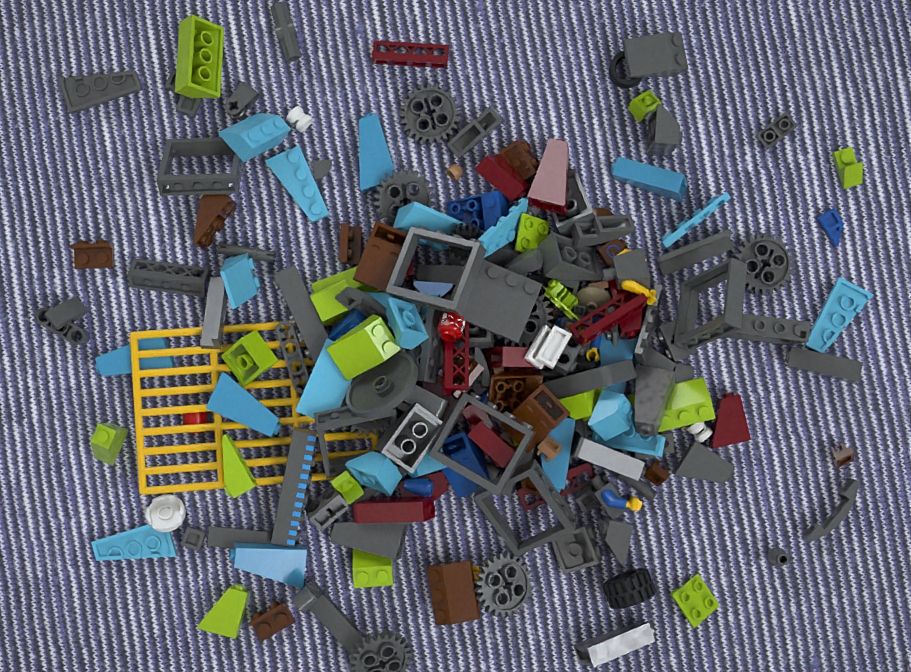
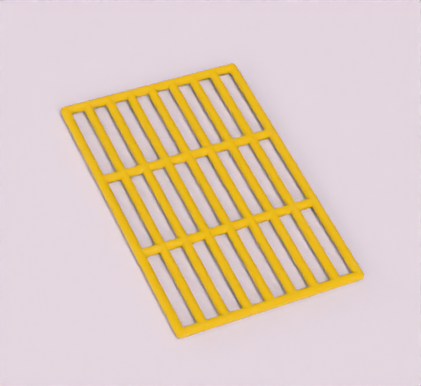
[130,320,379,495]

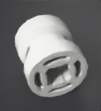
[286,106,313,133]
[686,421,713,444]

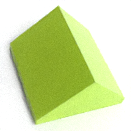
[309,279,355,327]

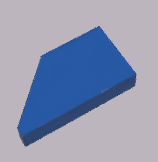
[816,208,844,248]

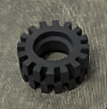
[449,222,483,261]

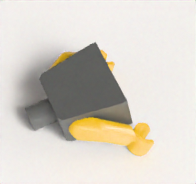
[602,248,657,305]

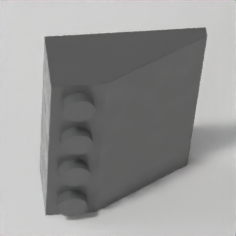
[450,254,542,343]

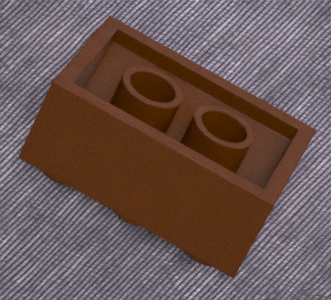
[427,560,481,625]

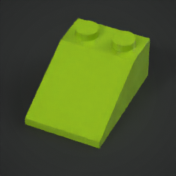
[325,314,401,381]
[222,434,258,498]

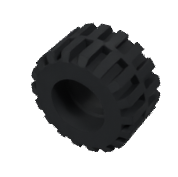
[602,568,657,609]

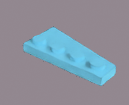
[659,192,731,250]

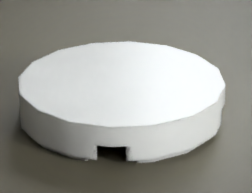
[146,494,186,532]

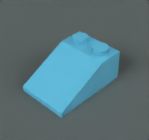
[220,253,261,309]

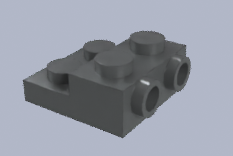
[551,523,604,575]

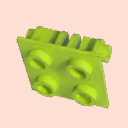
[515,212,550,253]
[542,279,580,321]
[671,573,720,628]

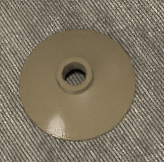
[575,286,612,318]

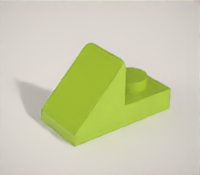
[628,89,662,122]
[832,147,863,189]
[331,470,364,504]

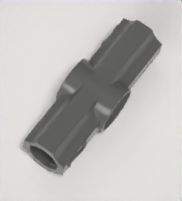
[270,2,302,62]

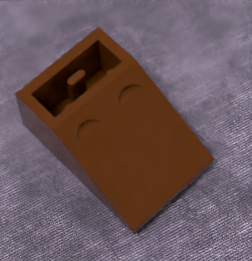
[193,194,237,250]
[353,221,408,293]
[486,368,544,415]
[501,384,571,454]

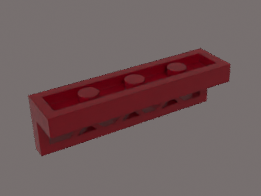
[371,40,449,69]
[568,291,648,347]
[442,322,469,396]
[516,461,594,511]

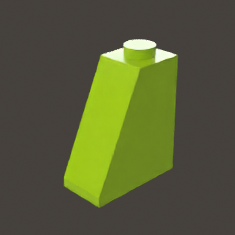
[90,423,129,466]
[197,583,251,639]

